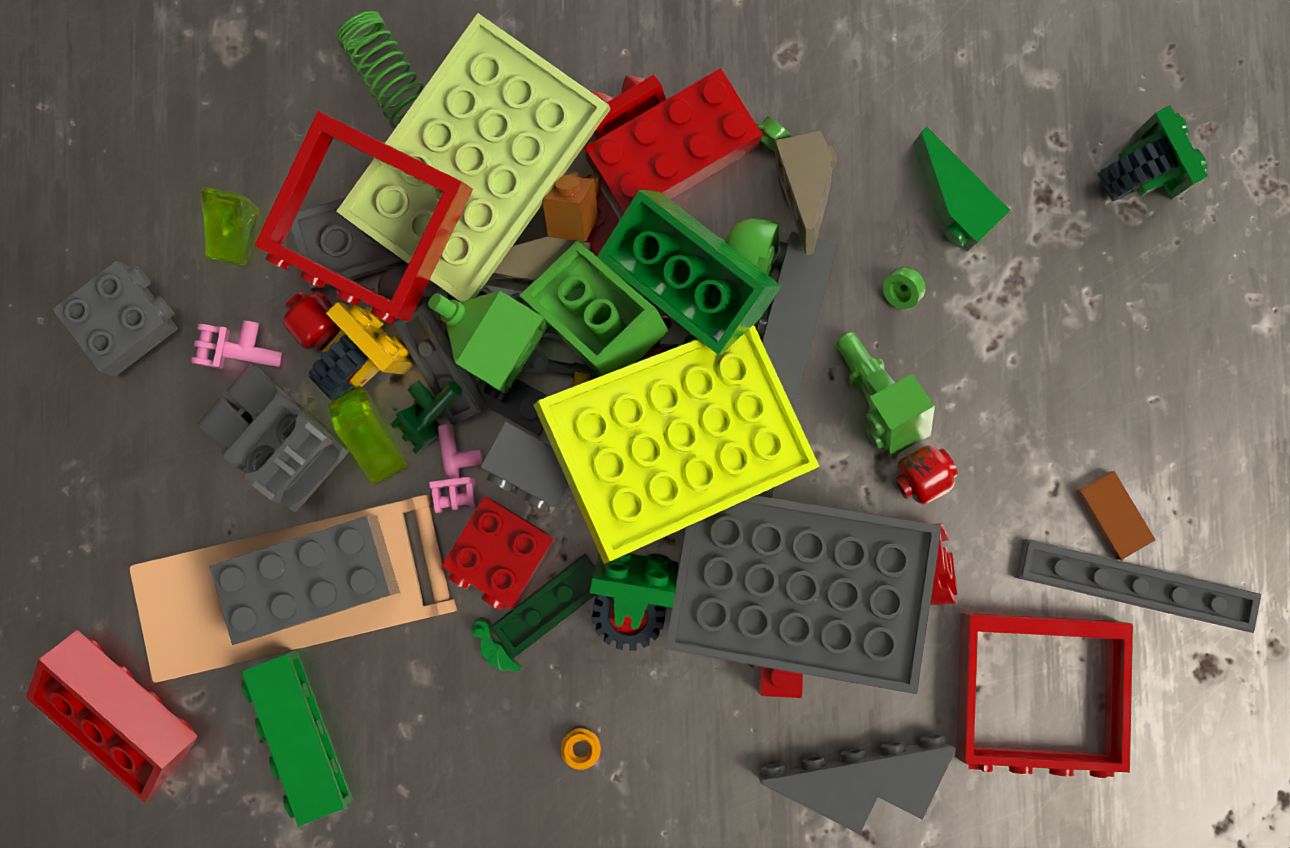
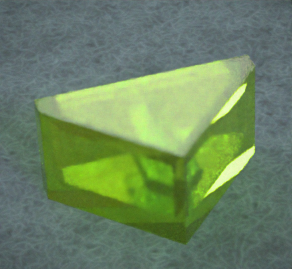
[201,187,260,266]

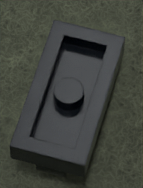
[476,379,548,436]

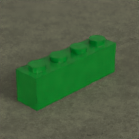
[241,650,353,827]

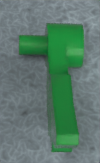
[471,617,521,672]

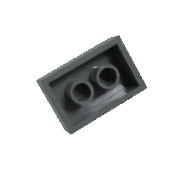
[481,422,573,513]

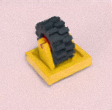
[308,302,416,401]

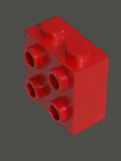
[441,496,556,611]

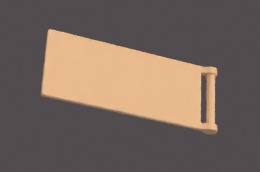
[130,494,457,683]

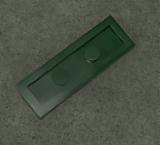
[490,553,596,659]

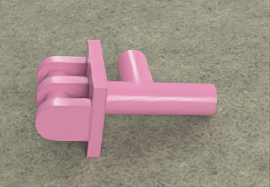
[190,320,282,370]
[429,424,483,513]

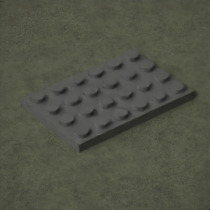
[665,495,941,694]

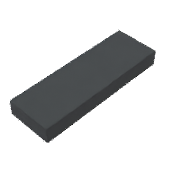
[393,302,487,425]

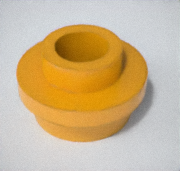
[560,728,601,770]

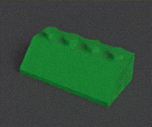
[597,190,782,355]

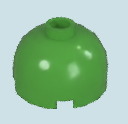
[720,218,780,277]

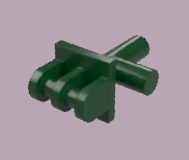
[391,380,462,455]

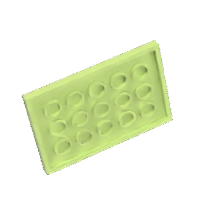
[336,13,610,302]

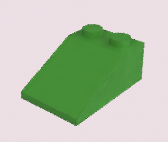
[520,240,668,377]

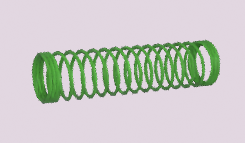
[336,10,424,128]

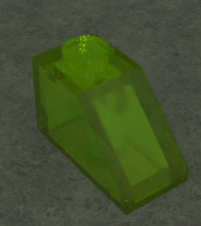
[328,386,408,485]

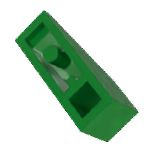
[913,126,1011,251]

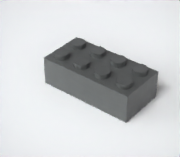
[209,516,400,645]

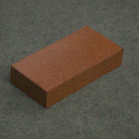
[1076,471,1155,560]

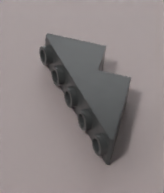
[758,735,956,835]

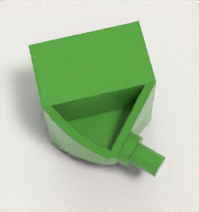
[428,291,548,394]

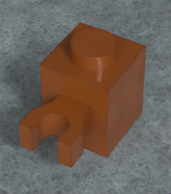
[542,171,601,242]

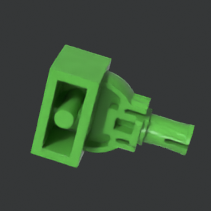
[836,332,935,458]

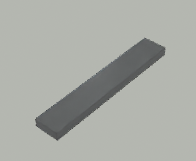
[1015,539,1262,633]

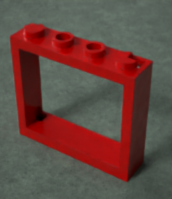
[254,111,473,324]
[956,613,1133,778]

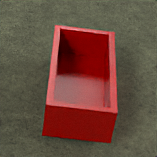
[585,68,762,218]

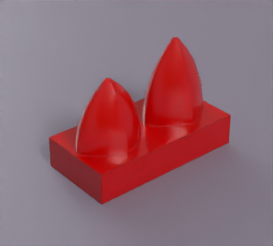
[590,74,666,140]

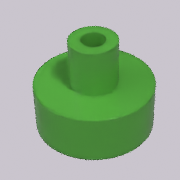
[883,267,926,309]

